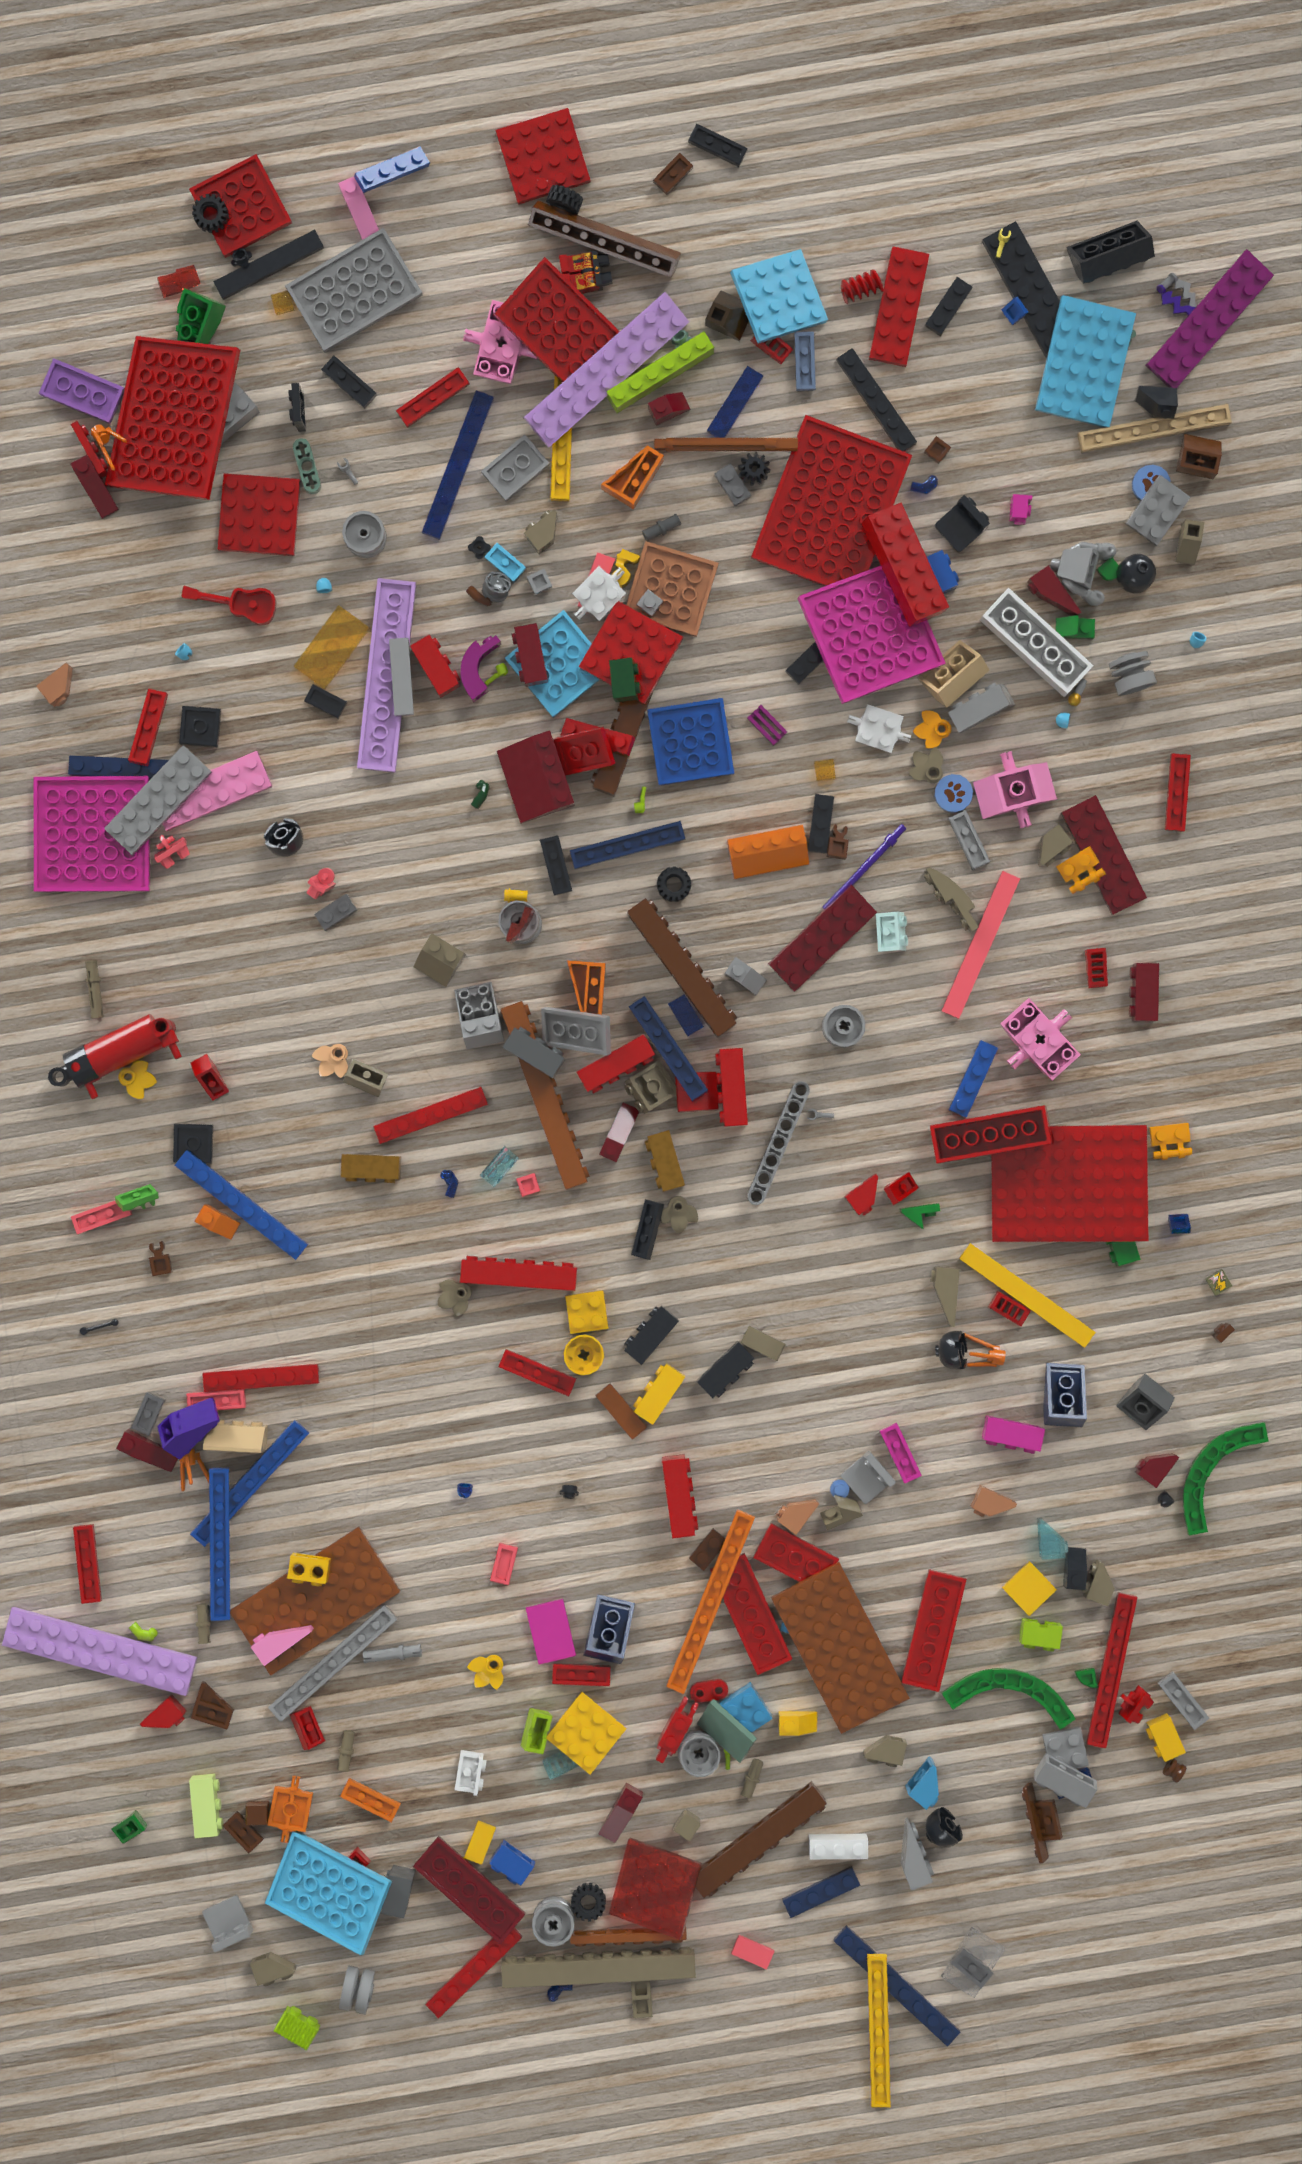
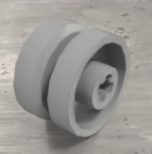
[342,511,387,558]
[822,1005,866,1048]
[532,1896,575,1947]
[339,1965,375,2015]

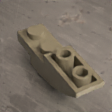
[924,867,979,933]

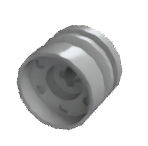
[1109,651,1157,696]
[498,901,542,944]
[677,1730,720,1777]

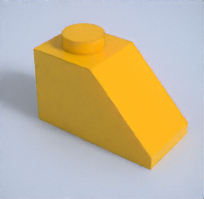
[778,1711,817,1736]

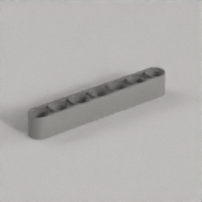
[747,1081,810,1205]

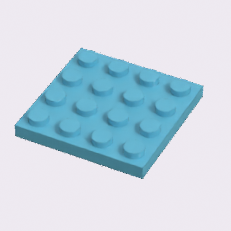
[730,249,828,344]
[505,610,600,718]

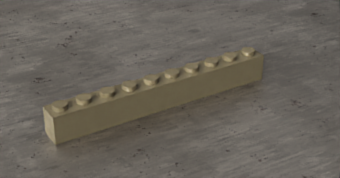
[501,1947,696,1988]

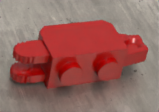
[656,1696,699,1764]

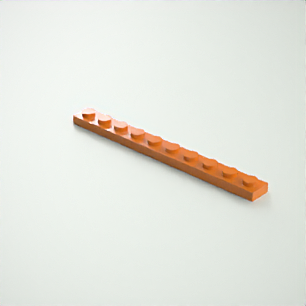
[666,1509,755,1694]

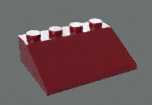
[497,730,575,824]

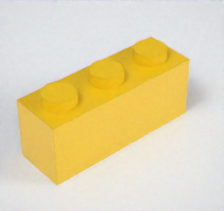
[633,1363,685,1425]

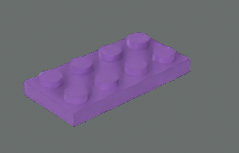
[39,358,125,424]

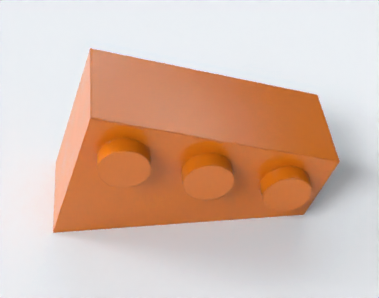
[601,445,664,509]

